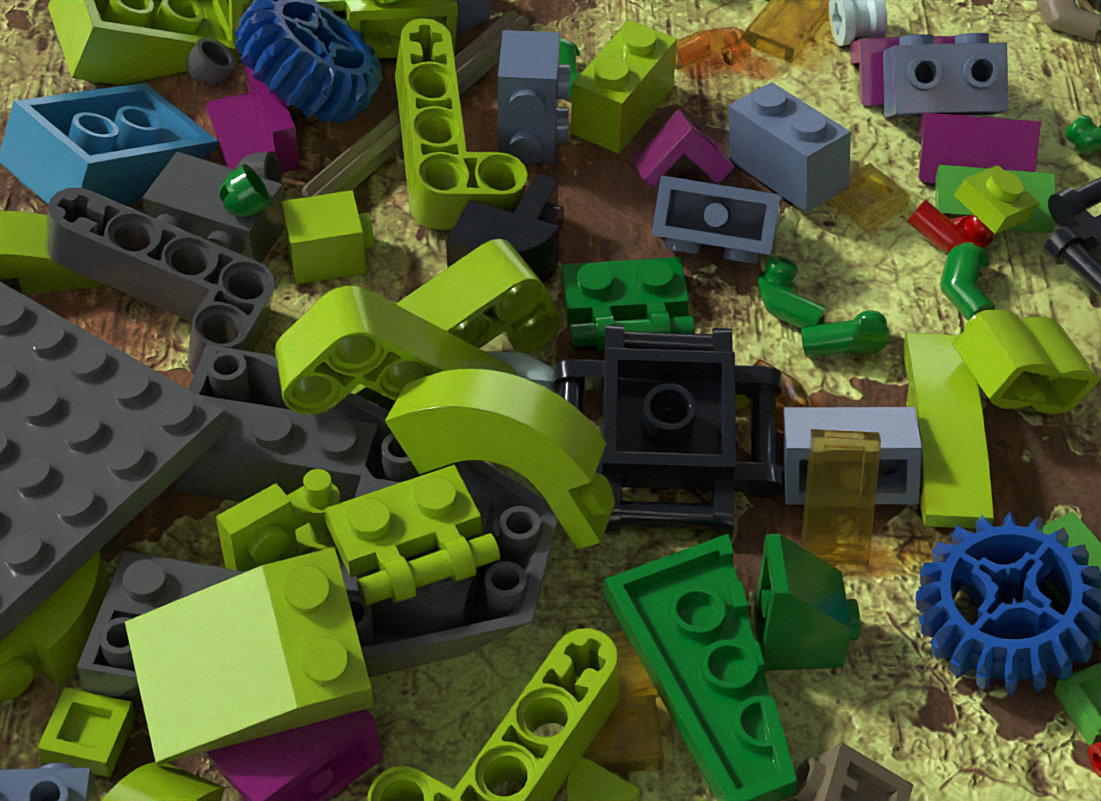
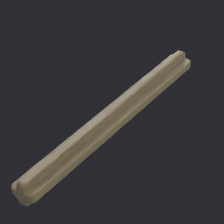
[301,10,529,197]

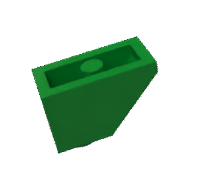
[753,534,860,671]

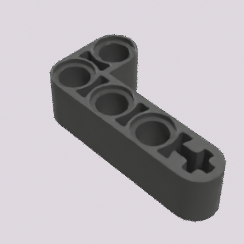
[46,188,275,375]

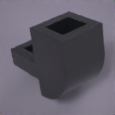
[446,174,565,283]

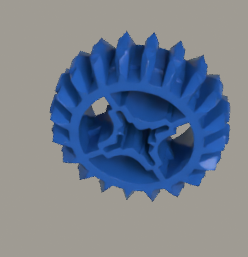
[235,0,383,124]
[916,511,1101,696]

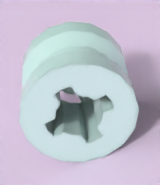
[829,0,887,46]

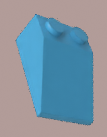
[0,83,218,207]

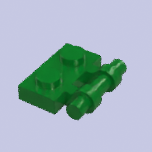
[561,257,695,353]

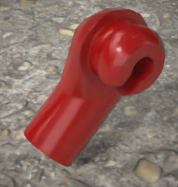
[906,199,996,253]

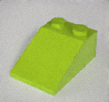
[48,0,242,85]
[125,547,374,765]

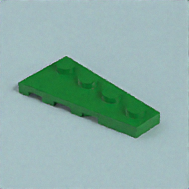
[604,534,797,801]

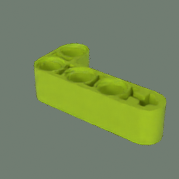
[395,18,528,230]
[351,239,560,410]
[275,286,518,415]
[368,628,621,801]

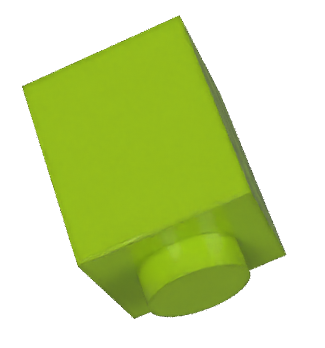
[282,190,375,285]

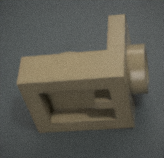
[790,742,913,801]

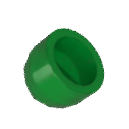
[219,164,273,219]

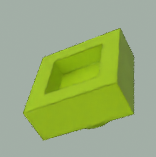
[954,165,1040,234]
[37,687,136,778]

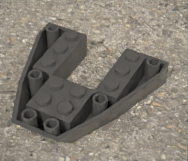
[77,344,558,708]

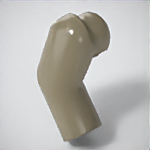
[1036,0,1101,42]

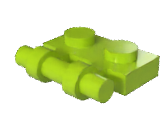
[324,465,500,606]
[216,469,341,572]

